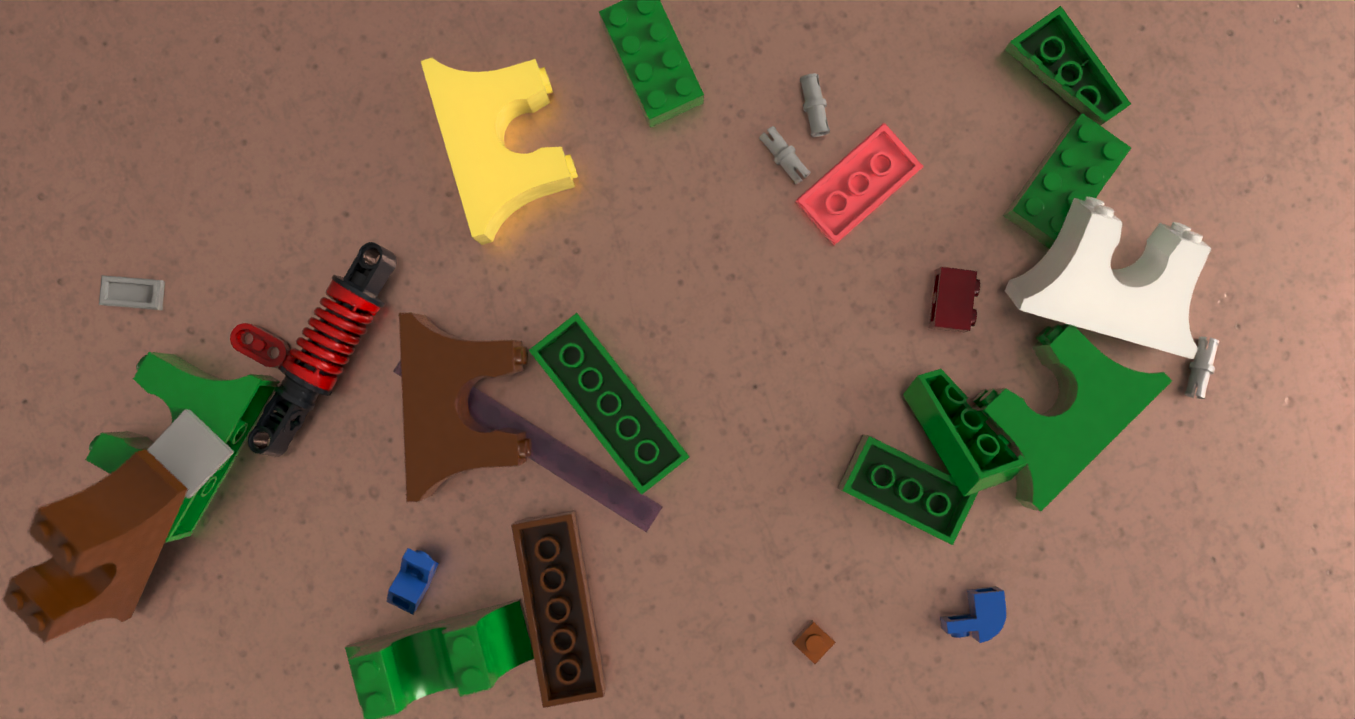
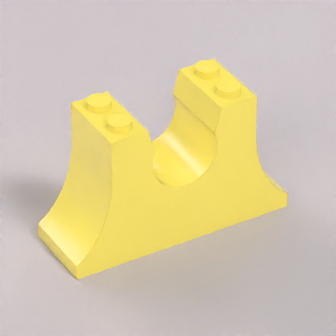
[421,58,578,245]

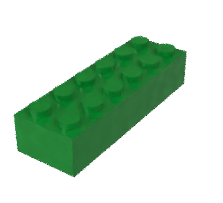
[529,313,690,495]

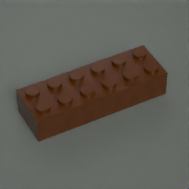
[511,511,606,708]

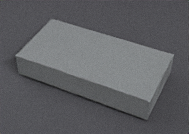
[99,275,165,310]

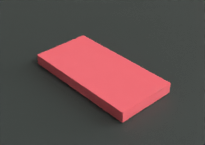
[795,123,924,246]

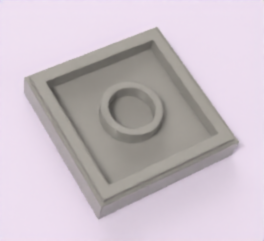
[147,409,234,498]

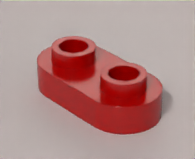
[230,323,290,368]

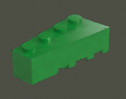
[1004,6,1131,126]
[903,369,1028,497]

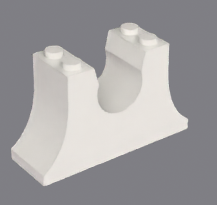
[1005,196,1211,359]

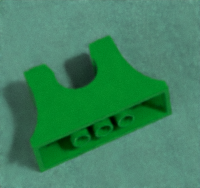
[972,324,1172,512]
[85,352,281,543]
[345,598,534,719]

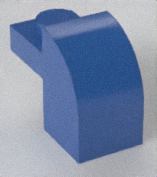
[387,548,439,615]
[940,586,1007,643]

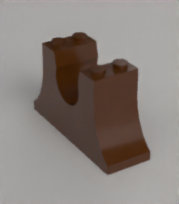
[399,313,532,502]
[3,449,188,643]

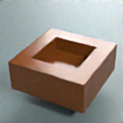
[792,620,836,664]

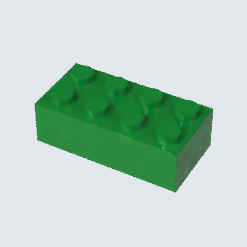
[599,0,704,128]
[1003,113,1131,249]
[838,435,978,545]

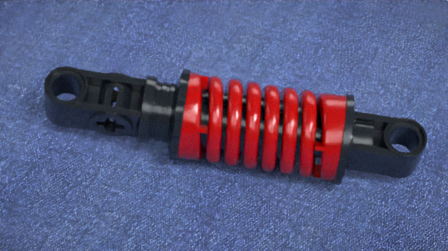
[248,242,397,457]

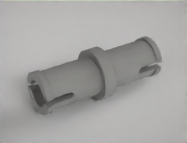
[800,73,830,137]
[759,126,811,185]
[1185,337,1219,399]

